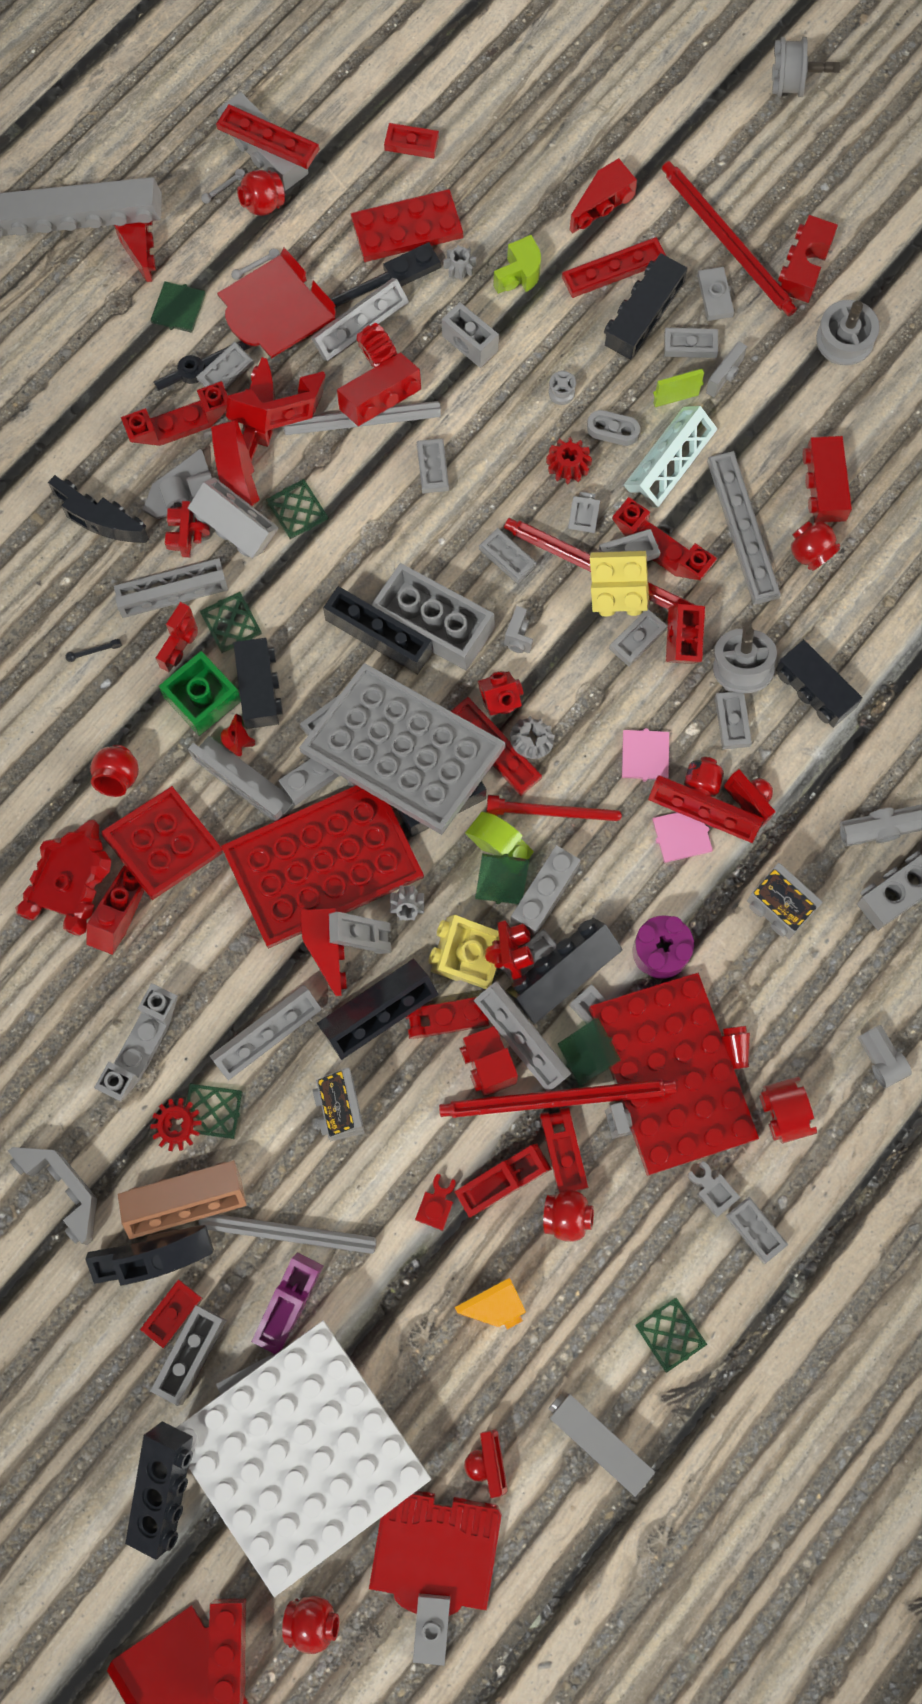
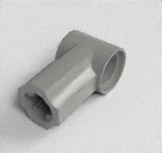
[858,1025,912,1088]

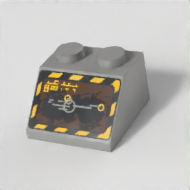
[747,863,823,939]
[312,1068,365,1142]

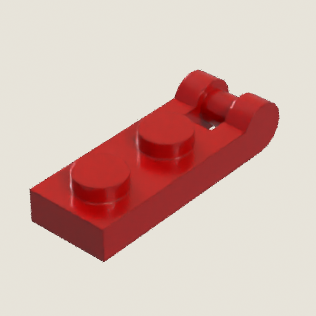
[405,997,489,1039]
[540,1107,589,1193]

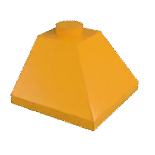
[455,1278,526,1330]

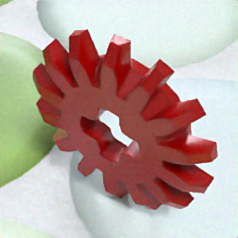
[151,1098,202,1151]

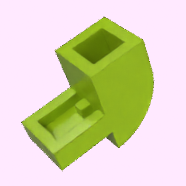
[493,235,541,294]
[465,812,534,873]

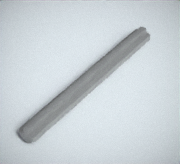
[283,401,441,435]
[199,1214,377,1254]

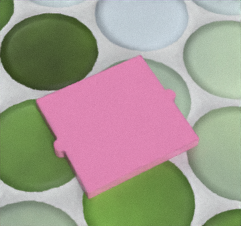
[622,728,669,782]
[652,812,713,863]

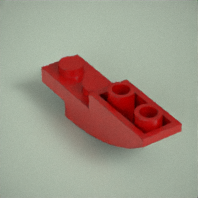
[243,357,275,461]

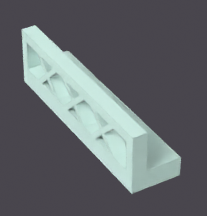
[624,406,717,508]

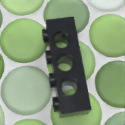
[125,1421,193,1560]

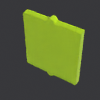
[653,369,704,408]

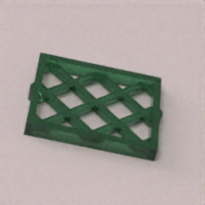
[266,479,328,539]
[200,592,262,653]
[182,1084,243,1140]
[635,1297,708,1373]

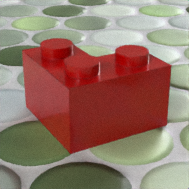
[459,1026,518,1097]

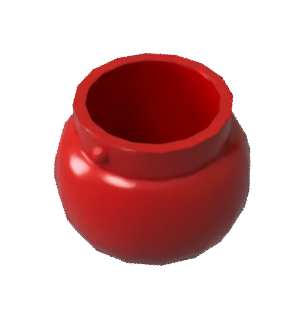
[237,170,285,216]
[790,521,841,571]
[90,745,139,797]
[543,1190,594,1242]
[282,1596,339,1654]

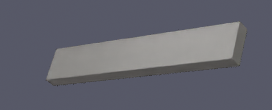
[707,451,781,605]

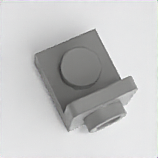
[568,492,600,533]
[504,606,533,653]
[605,1103,632,1139]

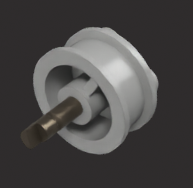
[772,37,840,97]
[816,300,879,365]
[713,621,777,693]

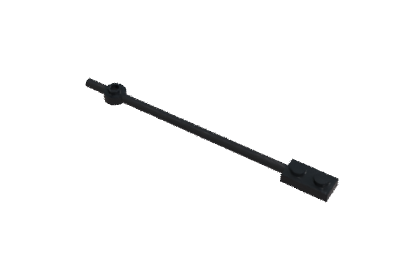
[153,242,441,391]

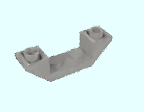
[94,983,178,1102]
[8,1147,97,1245]

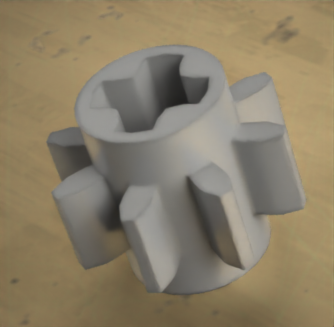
[444,245,476,280]
[390,885,424,921]

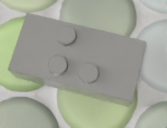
[372,563,495,671]

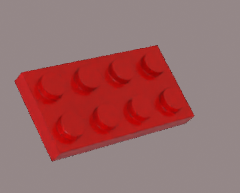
[350,189,463,262]

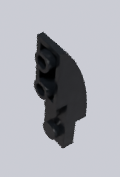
[48,475,149,543]
[85,1225,214,1286]

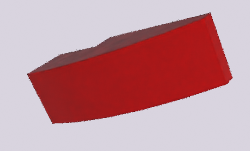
[211,419,260,506]
[454,1144,552,1218]

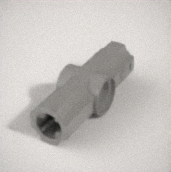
[839,804,922,847]

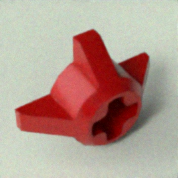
[221,714,255,757]

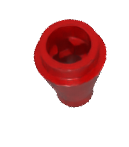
[721,1026,750,1069]

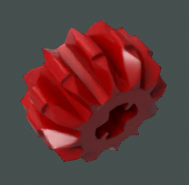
[357,323,398,367]
[546,436,592,485]

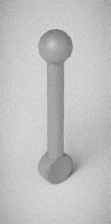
[201,169,245,204]
[231,248,280,280]

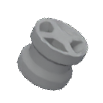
[548,371,576,405]

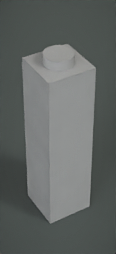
[548,1394,655,1497]

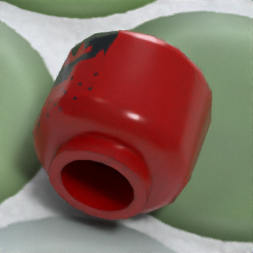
[684,757,724,797]

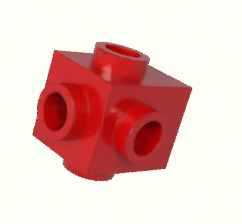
[478,671,523,716]

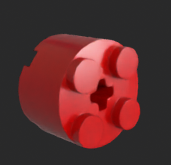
[759,1076,817,1144]

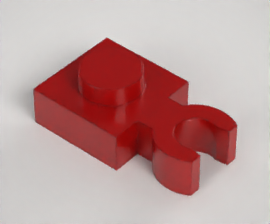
[415,1174,456,1231]

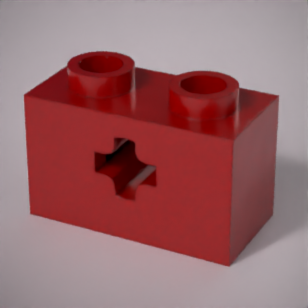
[666,604,705,664]

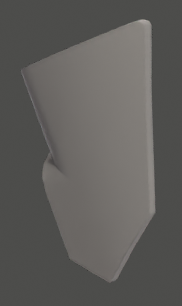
[142,449,212,519]

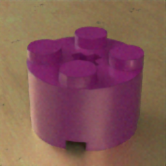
[632,915,694,979]

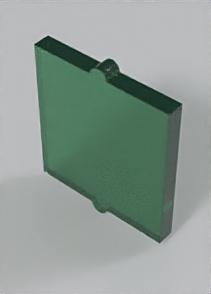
[150,281,206,333]
[475,853,529,904]
[558,1018,621,1086]

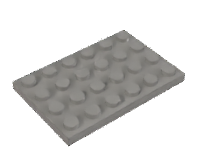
[299,663,505,835]

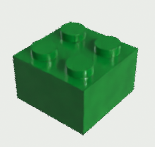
[158,651,241,736]

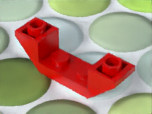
[226,371,326,431]
[121,381,228,446]
[612,497,717,581]

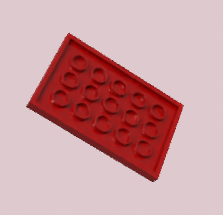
[221,785,424,949]
[589,972,759,1176]

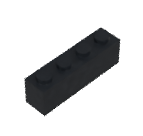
[604,253,688,360]
[323,586,432,675]
[505,918,623,1024]
[317,958,439,1060]

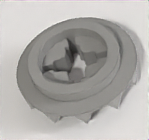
[510,716,555,759]

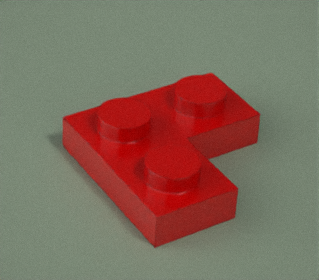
[155,602,198,673]

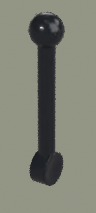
[65,639,122,662]

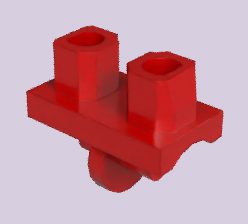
[165,501,210,558]
[485,920,534,980]

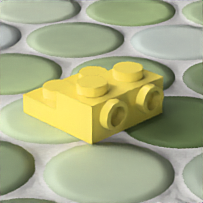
[590,551,649,617]
[428,915,499,989]

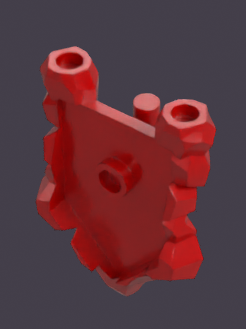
[15,820,111,937]

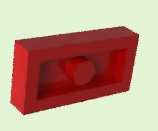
[384,123,439,159]
[140,1279,203,1349]

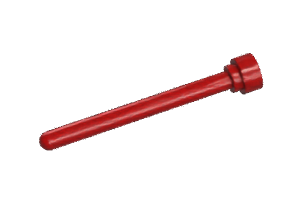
[486,795,622,821]

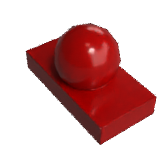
[724,769,776,828]
[464,1429,508,1498]

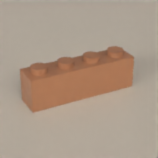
[118,1160,247,1239]

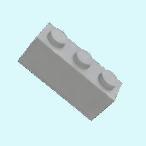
[188,477,279,558]
[510,845,581,937]
[150,1305,227,1406]

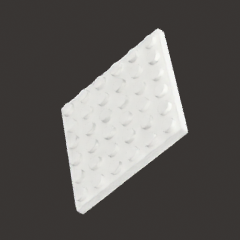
[176,1320,431,1597]

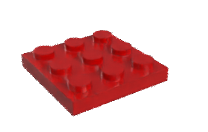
[102,786,223,900]

